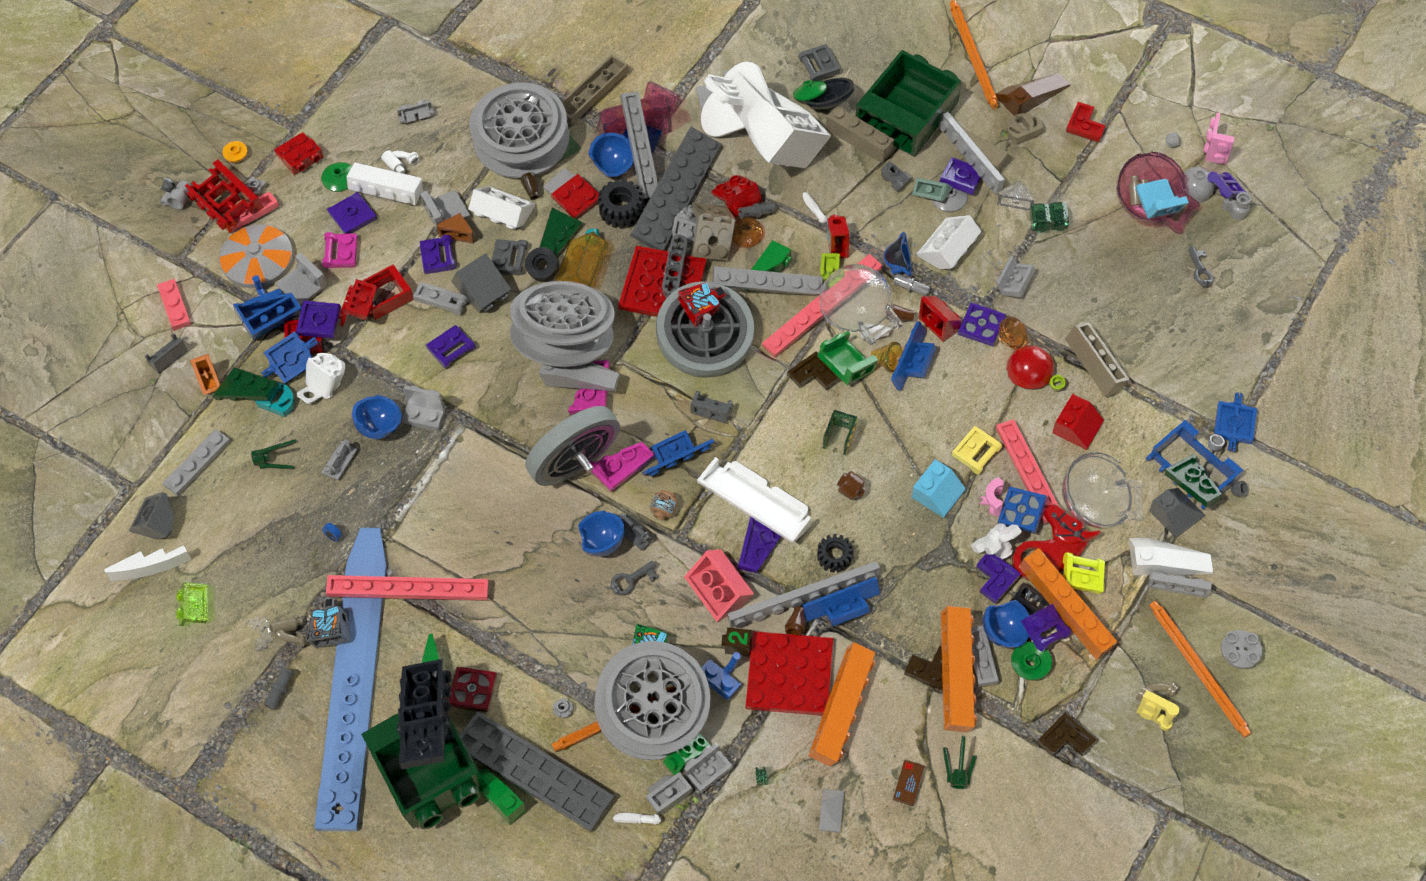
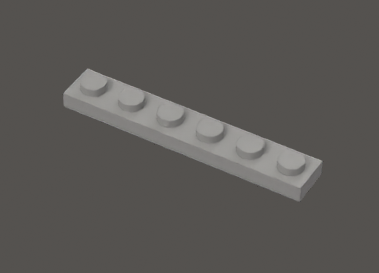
[620,91,658,200]
[939,112,1005,195]
[712,266,823,296]

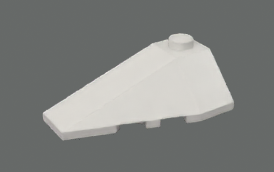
[1129,538,1213,575]

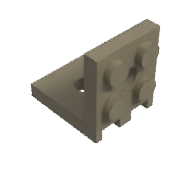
[691,203,735,261]

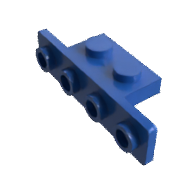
[891,321,937,391]
[642,430,714,476]
[803,577,880,626]

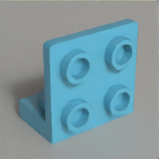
[1135,179,1189,219]

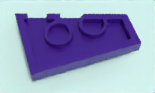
[737,516,781,573]

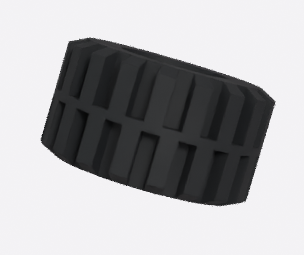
[598,179,644,228]

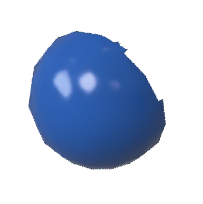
[588,133,633,177]
[352,395,402,439]
[578,510,625,557]
[982,600,1030,649]

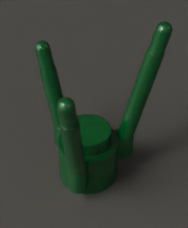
[251,439,297,469]
[943,736,977,789]

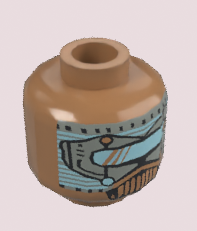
[650,490,678,520]

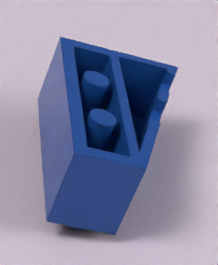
[233,293,302,341]

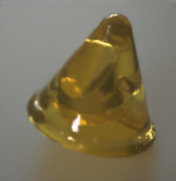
[870,341,903,373]

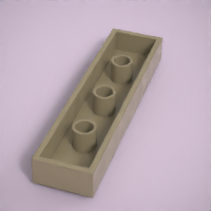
[561,54,629,125]

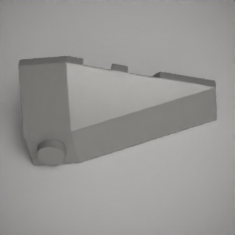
[539,362,620,391]

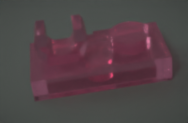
[643,81,680,112]

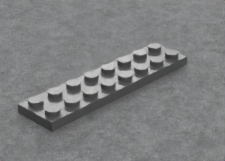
[630,126,721,250]
[460,711,614,833]

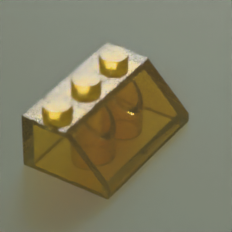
[555,232,609,288]

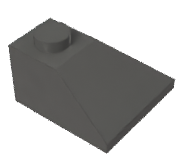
[1149,488,1205,538]
[129,492,174,540]

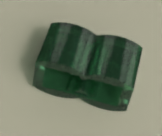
[1029,202,1069,232]

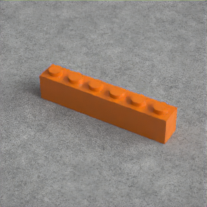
[1019,548,1117,660]
[941,606,977,732]
[808,642,875,766]

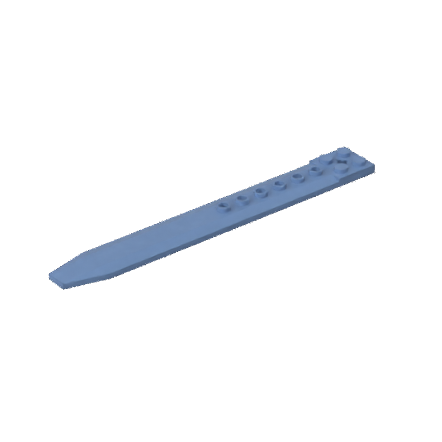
[314,528,387,831]

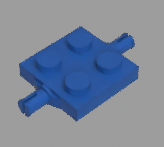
[261,332,319,384]
[1213,392,1257,452]

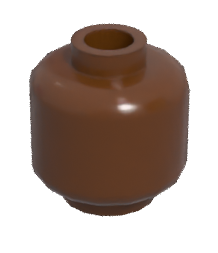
[837,471,867,500]

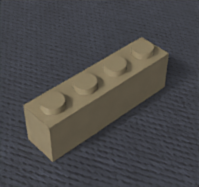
[826,106,894,164]
[1065,322,1130,397]

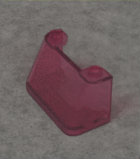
[597,94,672,135]

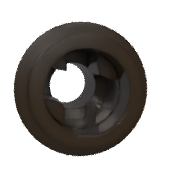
[521,172,540,200]

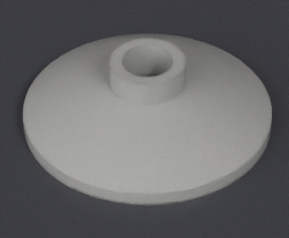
[932,187,967,212]

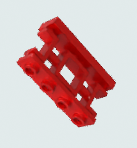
[185,159,264,233]

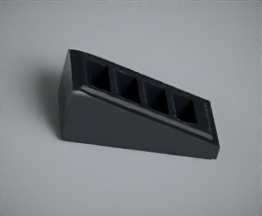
[1010,582,1050,614]

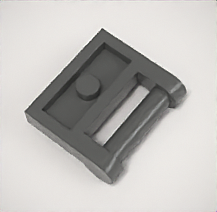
[798,44,840,81]
[491,239,528,276]

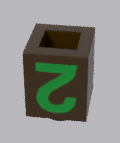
[721,627,751,657]

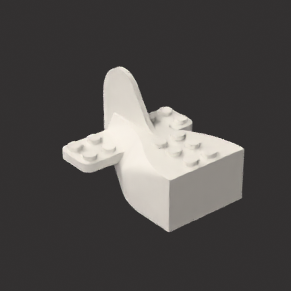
[701,62,831,168]

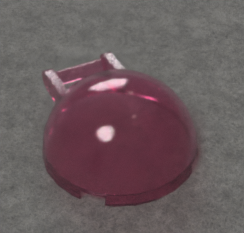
[1116,151,1200,234]

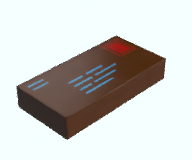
[893,760,924,806]

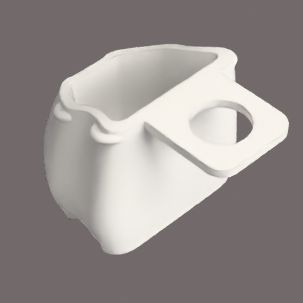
[297,353,345,404]

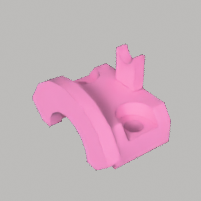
[980,477,1004,516]

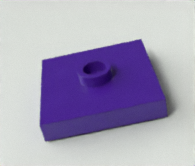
[939,157,981,195]
[327,192,377,234]
[296,301,341,338]

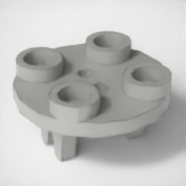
[1220,630,1262,669]

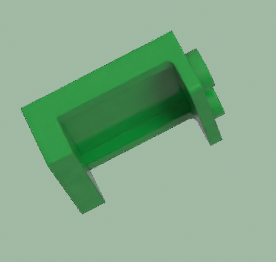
[817,331,878,385]

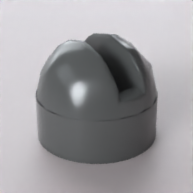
[161,177,176,192]
[1231,481,1248,497]

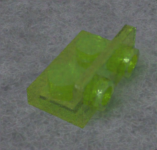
[176,582,208,626]

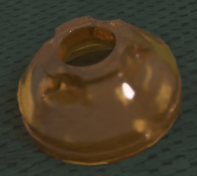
[732,218,763,248]
[999,316,1028,349]

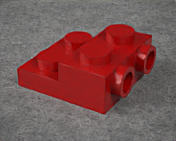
[274,132,324,176]

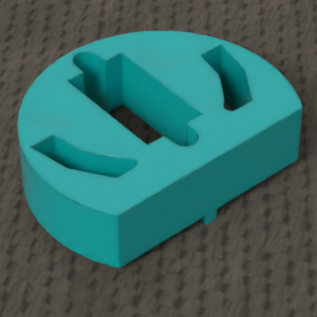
[255,383,295,417]

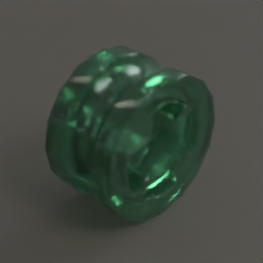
[755,766,768,786]

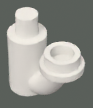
[381,150,419,174]

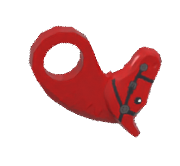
[1012,504,1101,581]

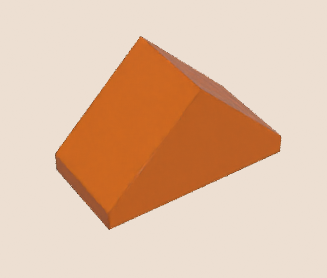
[190,354,220,395]

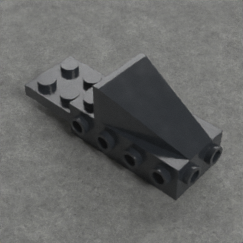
[397,659,454,769]

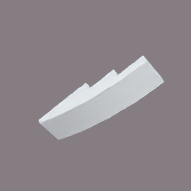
[104,545,191,581]

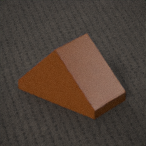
[437,213,474,244]

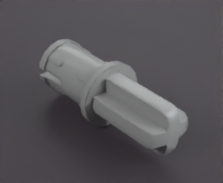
[893,273,930,296]

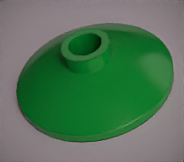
[793,80,827,101]
[321,162,352,192]
[1011,642,1052,680]

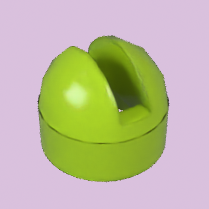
[1049,375,1066,391]

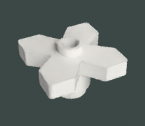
[971,523,1021,559]

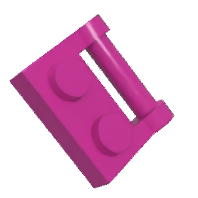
[322,232,358,268]

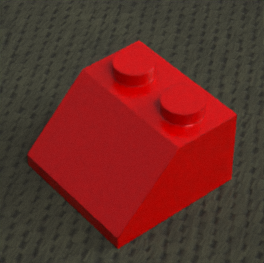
[918,296,961,342]
[1052,393,1104,450]

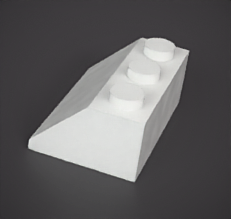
[468,186,536,229]
[916,215,981,269]

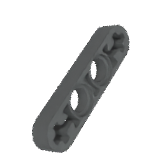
[662,234,688,298]

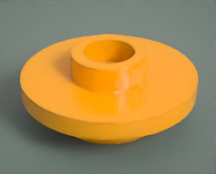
[222,141,248,162]

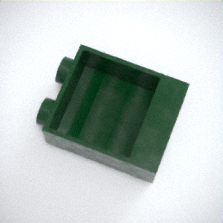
[856,50,962,156]
[361,713,487,830]

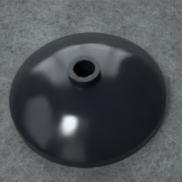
[804,77,855,109]

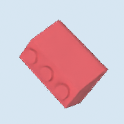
[684,549,754,622]

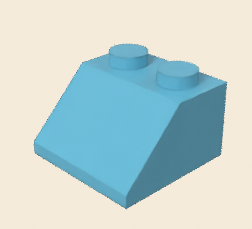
[912,459,966,518]

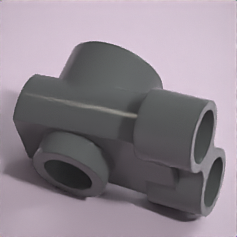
[881,161,911,192]

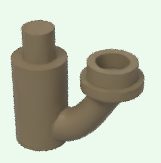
[1128,175,1149,206]
[269,617,308,647]
[1136,682,1178,713]

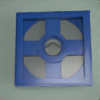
[998,486,1048,534]

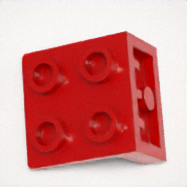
[338,279,377,327]

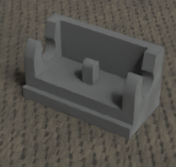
[144,333,187,374]
[690,391,733,424]

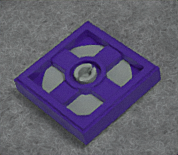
[958,302,1006,347]

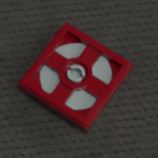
[449,666,497,712]

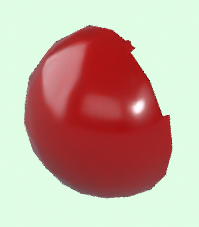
[1006,345,1055,389]

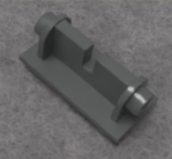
[618,513,655,551]

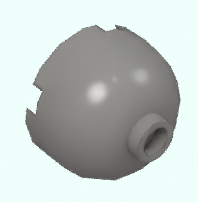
[1178,167,1215,203]

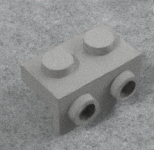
[997,257,1035,297]
[684,743,733,794]

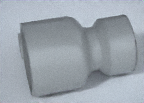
[160,180,191,210]
[1221,192,1251,220]

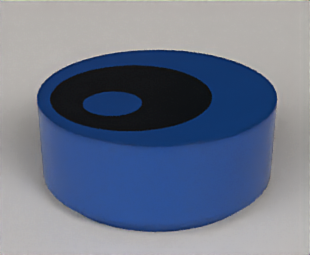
[322,523,342,542]

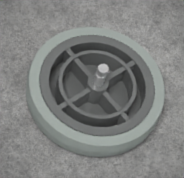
[656,282,754,377]
[525,406,620,486]

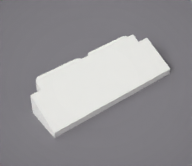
[697,457,811,543]

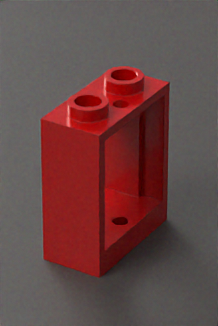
[362,264,414,320]

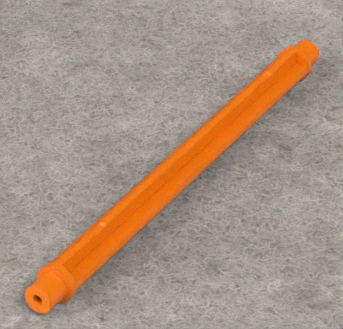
[949,0,999,109]
[1149,601,1252,738]
[551,685,676,752]

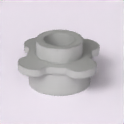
[246,177,265,195]

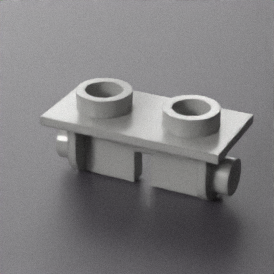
[397,100,434,124]
[321,439,357,480]

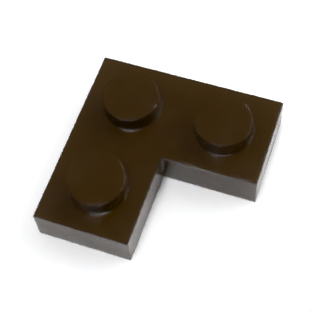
[787,351,840,390]
[904,646,943,691]
[1037,712,1097,757]

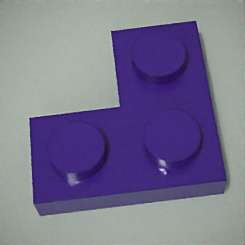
[976,553,1021,604]

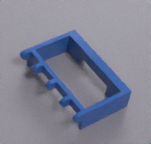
[1146,420,1243,510]

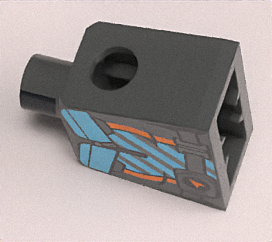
[307,599,351,649]

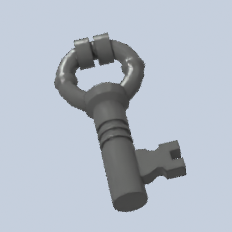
[1188,246,1214,287]
[610,560,658,596]

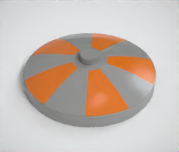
[219,225,293,289]

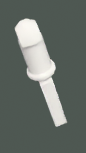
[803,192,827,224]
[613,813,661,825]

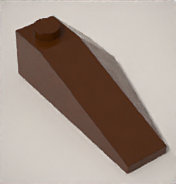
[996,73,1070,116]

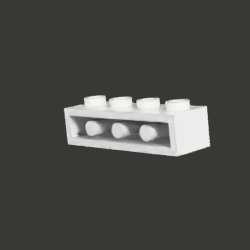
[347,163,423,205]

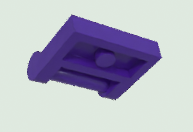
[1207,171,1247,198]
[420,235,456,274]
[426,325,476,368]
[1021,604,1071,651]

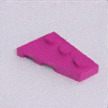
[568,360,610,415]
[589,442,655,492]

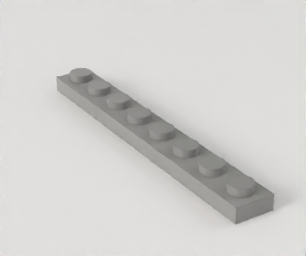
[728,561,880,628]

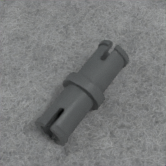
[738,202,776,219]
[263,668,294,710]

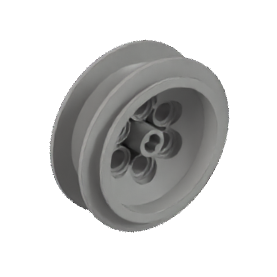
[469,83,569,178]
[510,281,614,367]
[594,641,710,760]

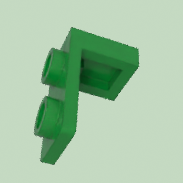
[663,734,712,776]

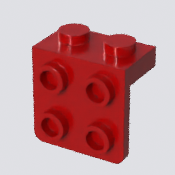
[711,175,763,218]

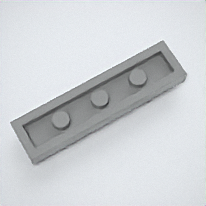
[162,429,231,496]

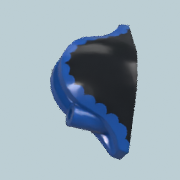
[884,232,912,277]

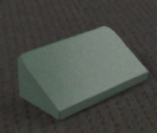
[912,178,952,202]

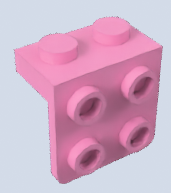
[1203,113,1234,165]

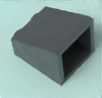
[451,253,511,313]

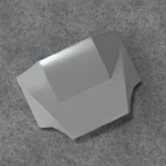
[646,772,692,815]

